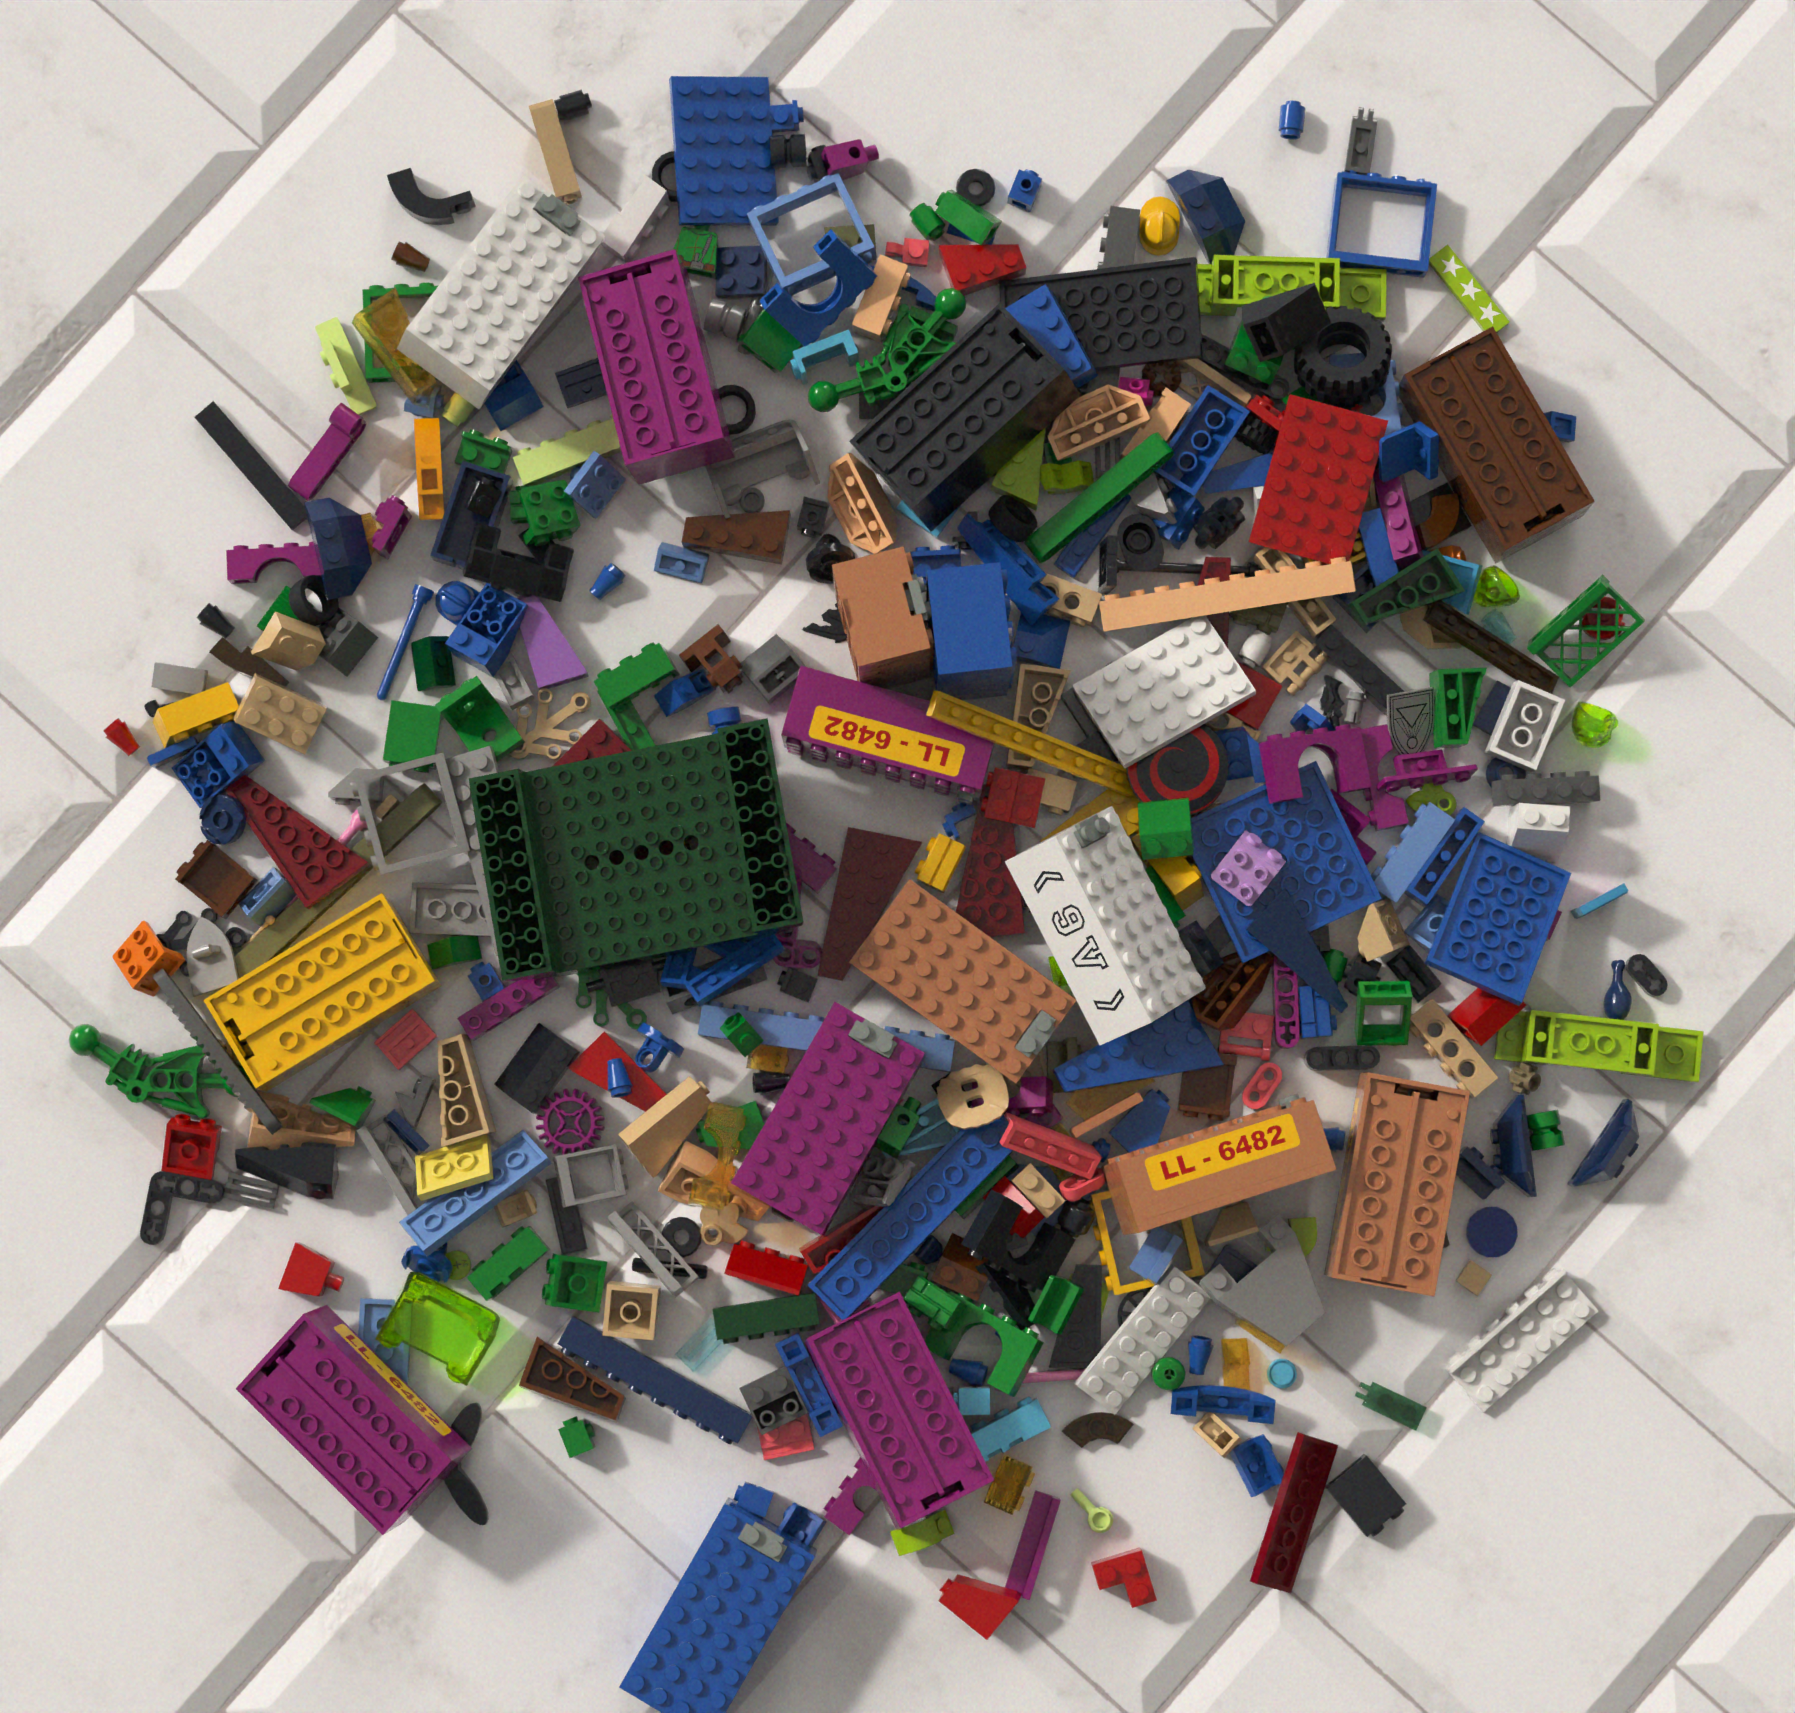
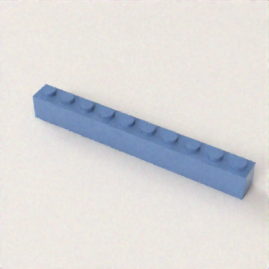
[698,1001,955,1072]

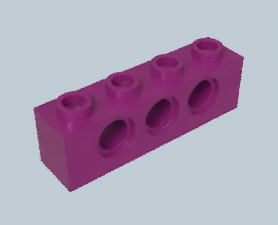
[457,977,560,1041]

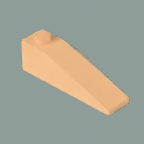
[658,1141,770,1221]

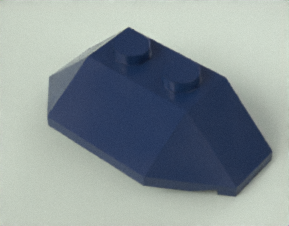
[1166,169,1245,264]
[304,498,372,601]
[1490,1094,1537,1197]
[1567,1099,1639,1187]

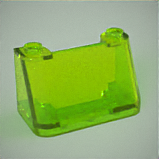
[375,1272,500,1386]

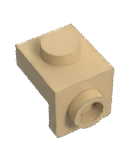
[494,1190,537,1228]

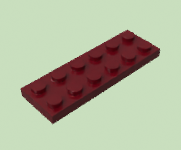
[1250,1432,1338,1593]

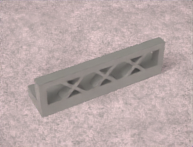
[356,1115,431,1215]
[607,1201,699,1298]

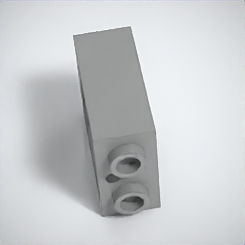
[553,1144,629,1208]

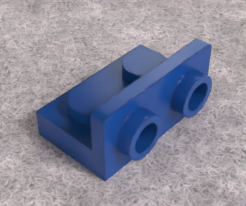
[910,545,961,585]

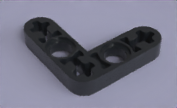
[140,1171,225,1245]

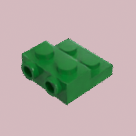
[542,1253,607,1313]

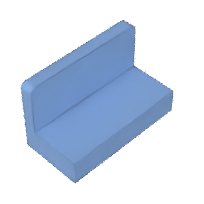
[1129,1227,1183,1285]

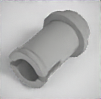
[1344,691,1366,724]

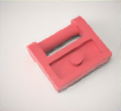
[1218,1012,1274,1061]

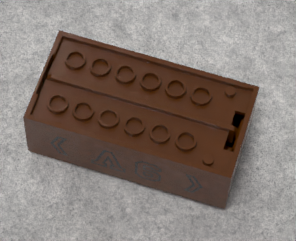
[1399,326,1595,564]

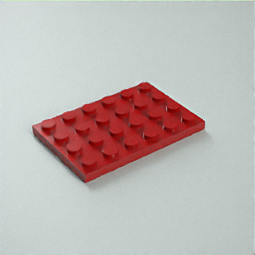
[1249,394,1388,564]

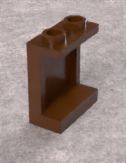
[175,840,258,919]
[1177,1053,1238,1121]

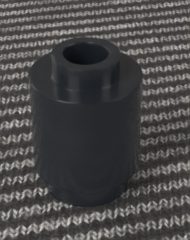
[554,89,592,120]

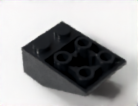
[1242,283,1331,362]

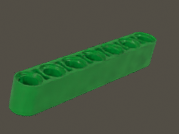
[1024,432,1174,563]

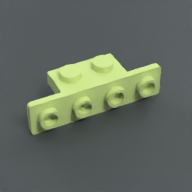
[315,317,377,415]

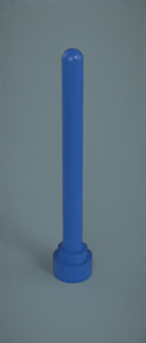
[377,584,434,700]

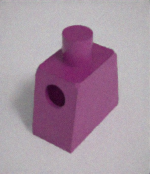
[821,139,879,180]

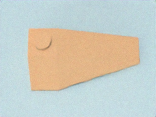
[248,1091,356,1150]

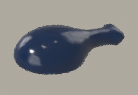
[1603,960,1632,1020]

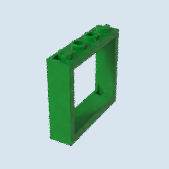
[362,283,438,383]

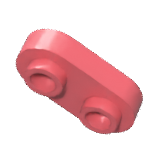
[1242,1062,1282,1109]
[1059,1167,1106,1202]

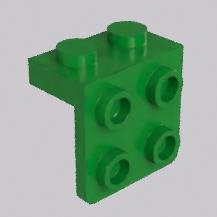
[519,480,581,546]

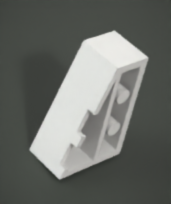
[601,173,670,263]

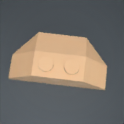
[1048,384,1151,461]
[827,453,897,554]

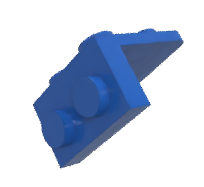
[1379,421,1439,482]

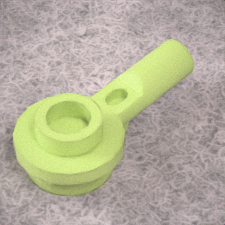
[1070,1488,1113,1533]

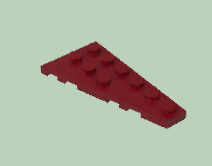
[956,784,1025,937]

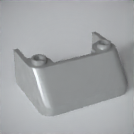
[705,420,820,518]

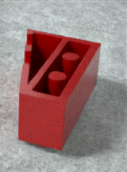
[939,244,1026,296]

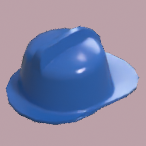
[435,581,480,625]

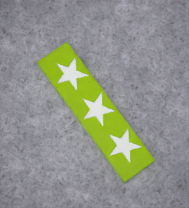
[1429,244,1510,333]

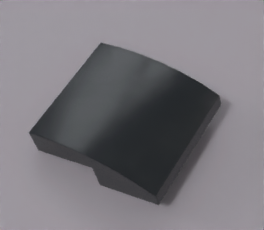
[1410,482,1472,551]

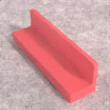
[1000,1112,1102,1180]

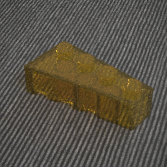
[352,287,437,404]

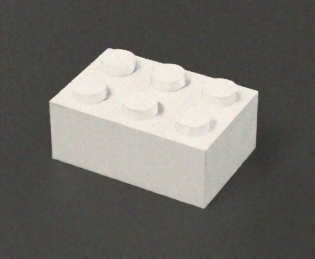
[1484,680,1565,772]

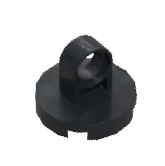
[806,534,855,584]

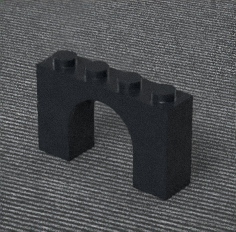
[961,1190,1076,1293]

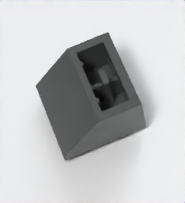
[318,607,379,677]
[740,634,806,705]
[739,1366,808,1435]

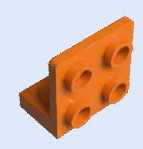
[113,921,185,997]

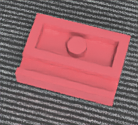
[374,1009,438,1070]
[757,1414,814,1460]

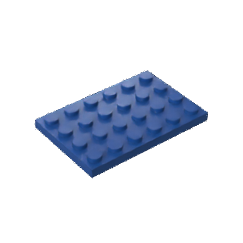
[669,76,779,225]
[1424,832,1571,1006]

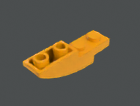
[414,418,444,520]

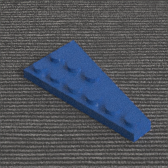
[1052,1000,1224,1093]

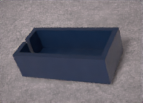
[430,461,513,570]

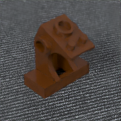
[679,624,743,694]

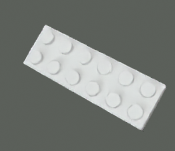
[1074,1264,1211,1415]

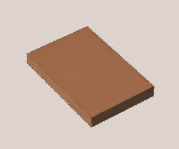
[1069,1092,1144,1138]

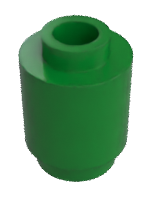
[909,203,945,241]
[1322,948,1348,985]

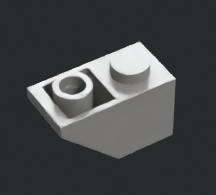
[1130,472,1177,525]
[328,768,384,806]

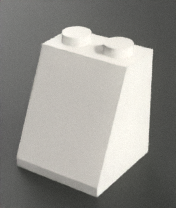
[1507,803,1570,863]

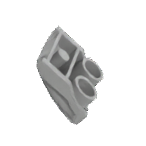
[849,1156,916,1207]

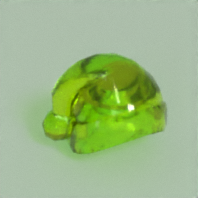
[1473,565,1520,608]
[1571,701,1618,748]

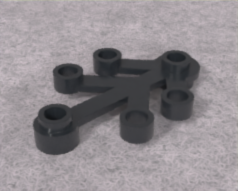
[157,908,247,977]

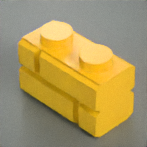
[914,833,966,893]

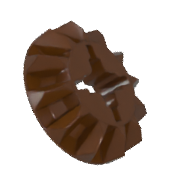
[1142,361,1181,397]

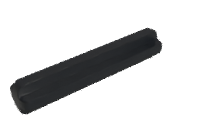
[632,1258,708,1279]

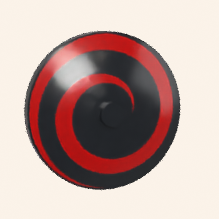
[1126,724,1229,816]

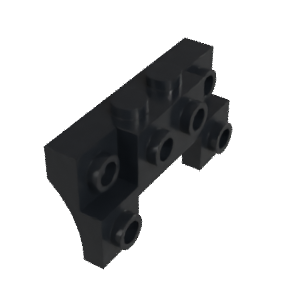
[463,522,574,602]

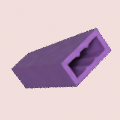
[517,594,589,690]

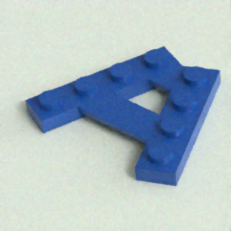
[660,935,785,1007]

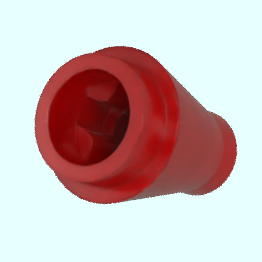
[103,718,140,756]

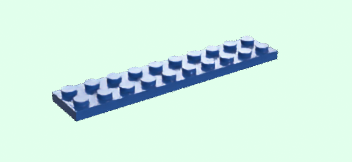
[808,1115,1014,1320]

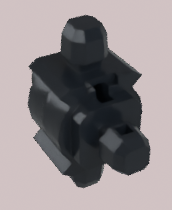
[1193,496,1245,549]

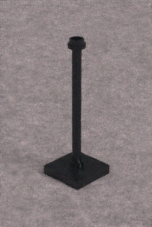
[1098,535,1258,594]

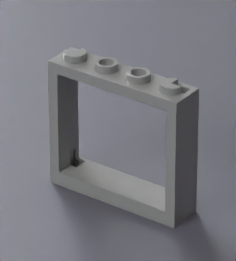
[350,752,470,875]

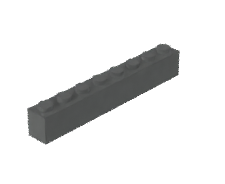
[1081,206,1140,396]

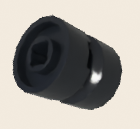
[770,134,807,169]

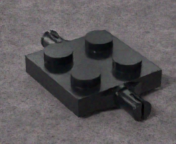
[586,958,666,1007]

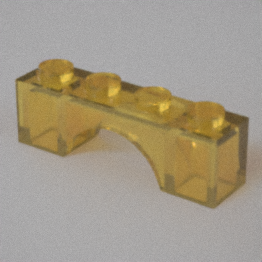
[688,1102,746,1211]

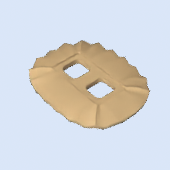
[937,1064,1009,1130]

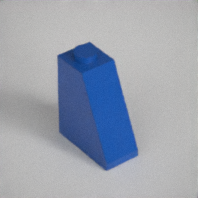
[1108,1089,1171,1153]

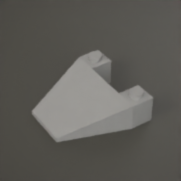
[1199,1214,1325,1346]

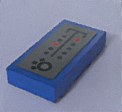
[147,736,199,769]

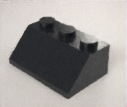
[494,1023,580,1114]

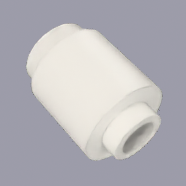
[1238,630,1272,669]

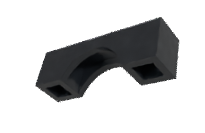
[1313,624,1405,715]

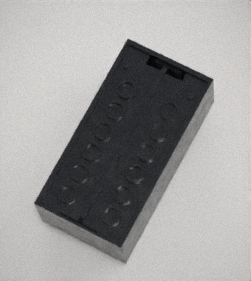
[849,303,1080,532]

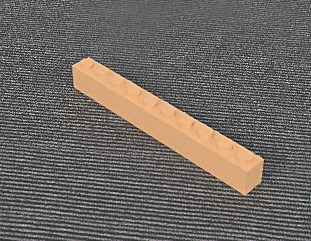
[1099,557,1356,632]

